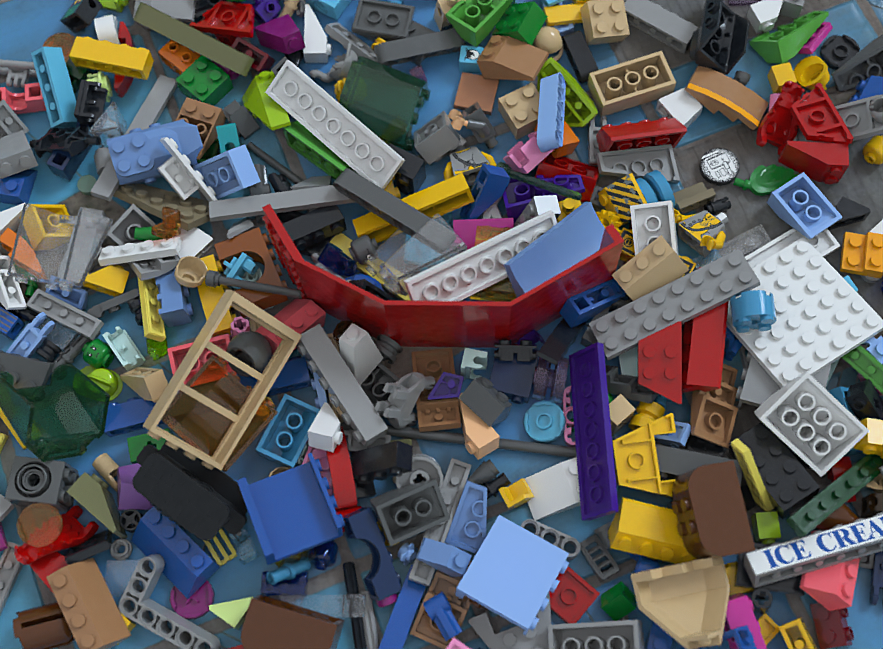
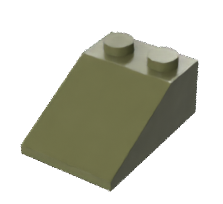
[66,472,128,539]

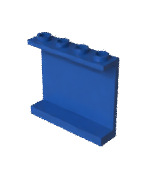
[237,452,345,565]

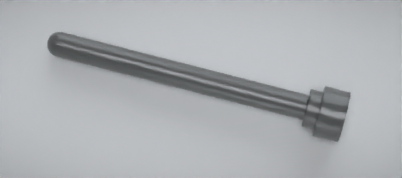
[205,270,302,298]

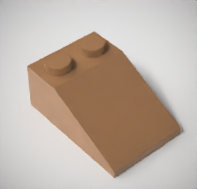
[477,35,549,81]

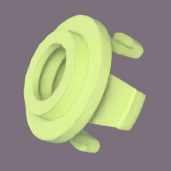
[86,71,113,103]

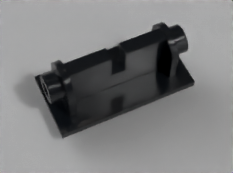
[494,339,537,362]

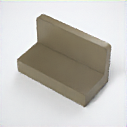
[673,182,716,215]

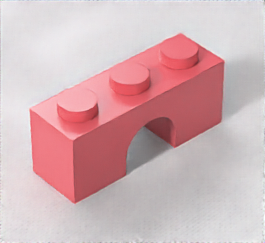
[0,82,47,115]

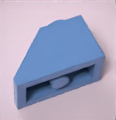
[416,538,472,577]

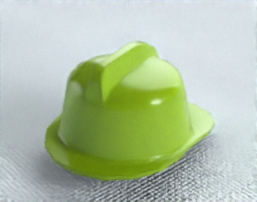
[75,365,123,402]

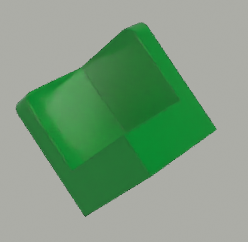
[601,581,636,621]

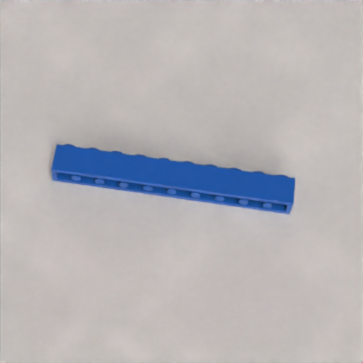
[100,356,312,437]

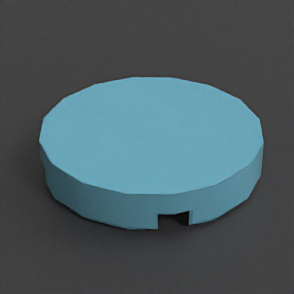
[523,400,566,443]

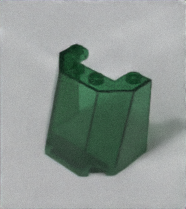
[339,56,430,152]
[0,364,110,462]

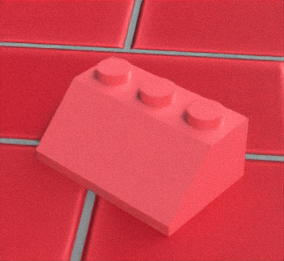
[255,298,326,354]
[167,334,238,386]
[800,530,860,611]

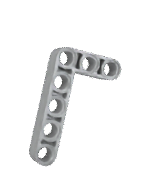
[119,554,221,649]

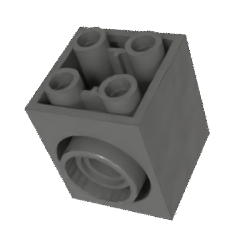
[5,456,79,512]

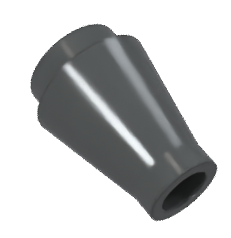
[467,459,500,485]

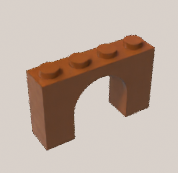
[214,227,288,318]

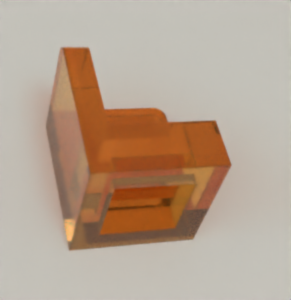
[151,206,181,240]

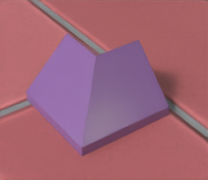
[117,463,153,510]

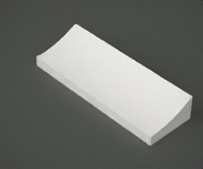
[630,200,685,325]

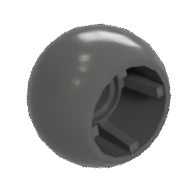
[226,331,273,377]

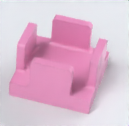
[503,131,554,177]

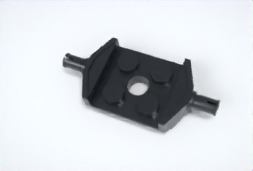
[29,126,101,158]

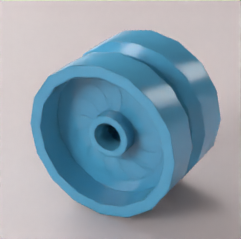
[635,170,675,208]

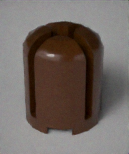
[13,602,75,649]

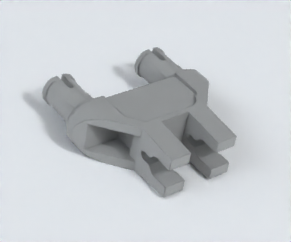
[374,372,435,429]

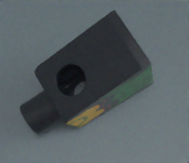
[60,0,102,33]

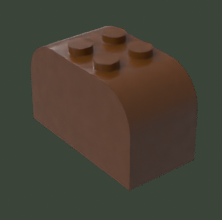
[672,460,755,559]
[241,594,345,649]

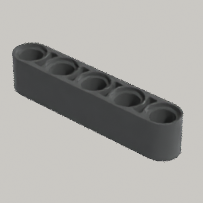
[374,29,466,67]

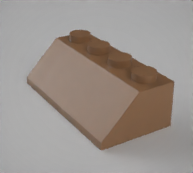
[46,558,132,649]

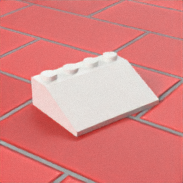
[754,371,869,477]

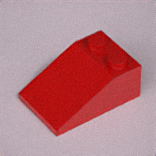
[778,141,849,185]

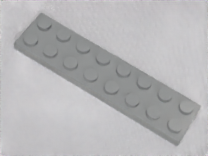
[588,249,760,361]

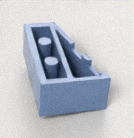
[155,267,194,328]

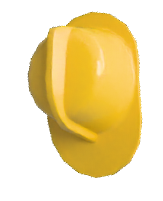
[794,56,830,91]

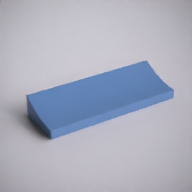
[504,202,605,298]

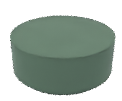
[77,175,97,195]

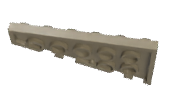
[113,183,210,231]

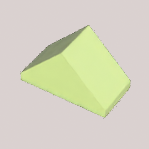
[209,597,253,630]

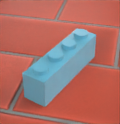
[31,47,77,128]

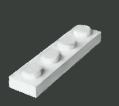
[98,237,182,266]

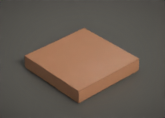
[454,72,499,115]

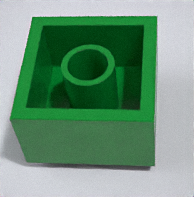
[492,1,548,45]
[176,55,234,106]

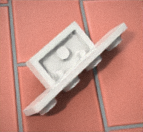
[157,137,217,201]

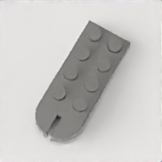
[793,95,883,143]

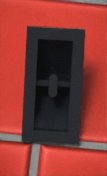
[827,196,871,230]

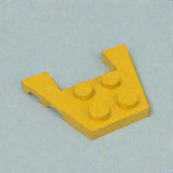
[612,413,676,497]

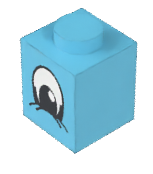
[459,45,484,74]

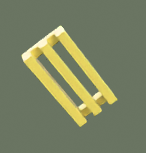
[204,528,238,567]

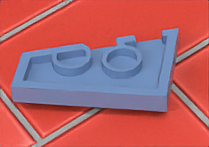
[445,480,487,554]

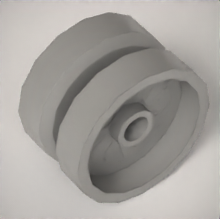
[396,454,443,491]

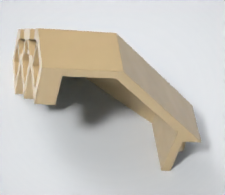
[631,557,730,649]

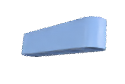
[537,72,566,153]

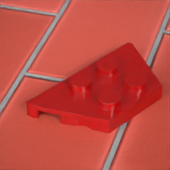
[189,1,254,38]
[790,83,854,144]
[638,321,682,404]

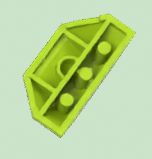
[537,57,598,127]

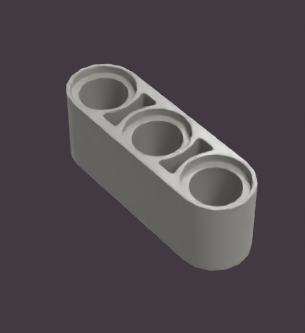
[521,519,580,560]

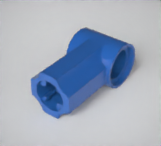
[423,592,463,641]

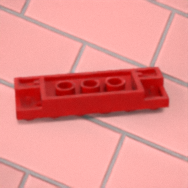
[682,267,729,393]

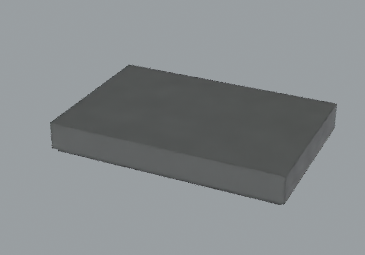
[352,0,415,40]

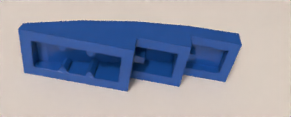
[379,564,427,649]

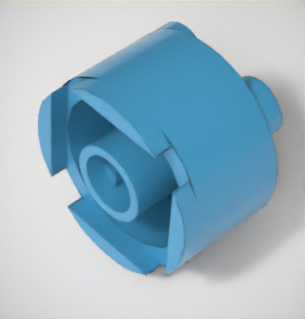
[730,290,777,333]

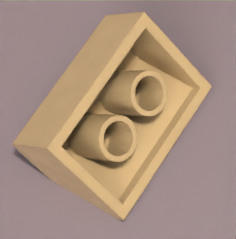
[612,235,689,301]

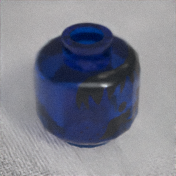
[308,540,338,570]

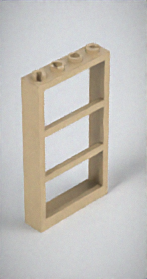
[143,289,302,470]

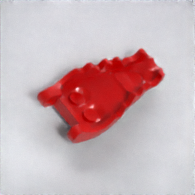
[756,81,805,155]
[14,505,99,565]

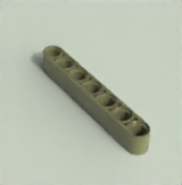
[133,2,254,77]

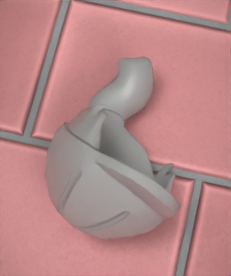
[309,43,360,83]

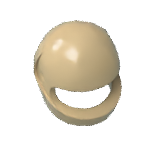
[532,26,563,62]

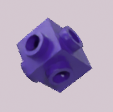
[252,0,282,24]

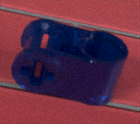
[317,242,357,277]

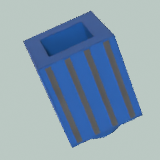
[0,307,26,341]

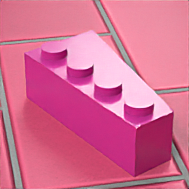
[724,593,767,649]

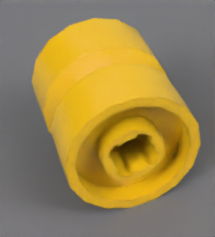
[628,401,666,431]

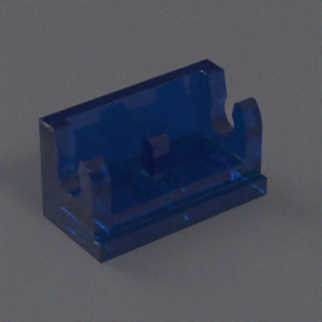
[261,571,308,596]

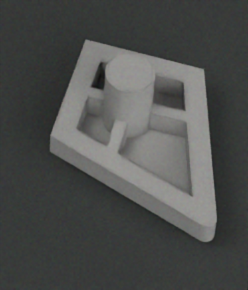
[226,218,254,239]

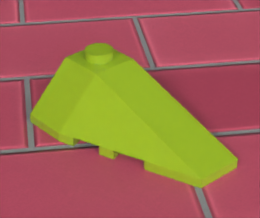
[242,71,291,131]

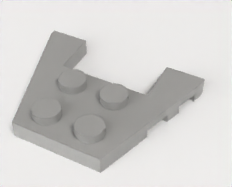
[468,592,551,649]

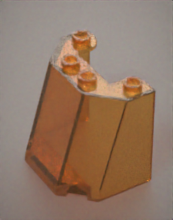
[161,355,278,472]

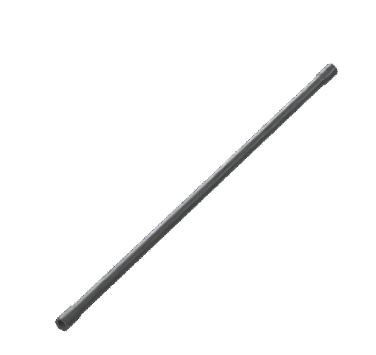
[340,422,577,458]

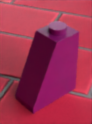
[254,14,306,54]

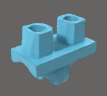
[223,252,259,290]

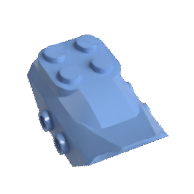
[106,119,203,185]

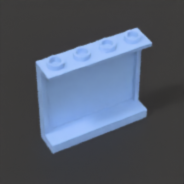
[455,515,569,636]

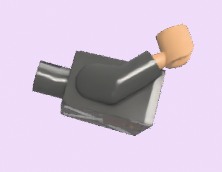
[448,102,498,149]

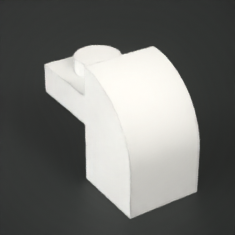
[94,15,121,45]

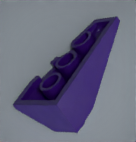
[503,175,585,223]

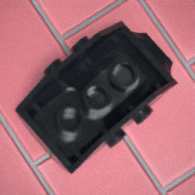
[689,0,750,75]

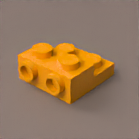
[839,232,883,279]

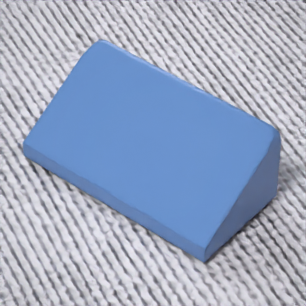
[45,276,89,310]

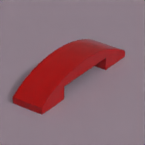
[114,22,136,97]
[326,426,358,510]

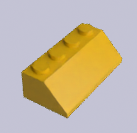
[608,498,697,564]

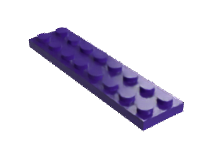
[569,342,619,521]

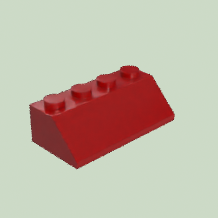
[596,117,687,152]

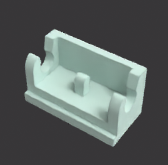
[102,326,147,371]
[461,348,488,380]

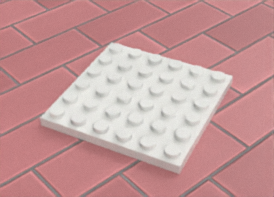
[727,236,883,388]

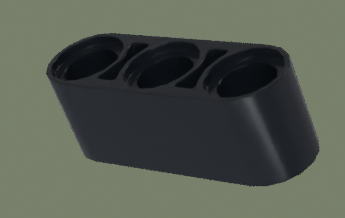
[562,30,599,84]

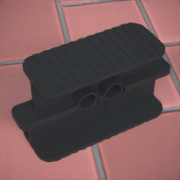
[132,441,248,541]

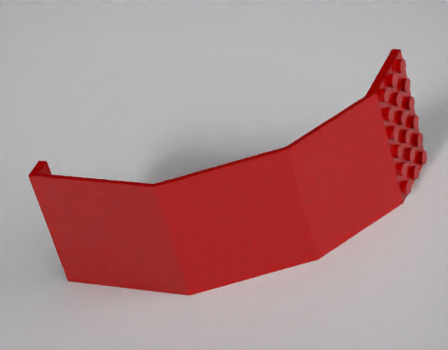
[262,204,624,348]

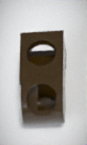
[861,493,883,519]

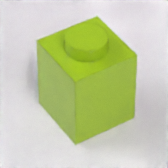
[751,511,781,545]

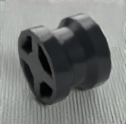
[35,338,63,363]
[120,509,143,533]

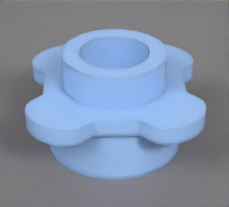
[397,543,418,566]

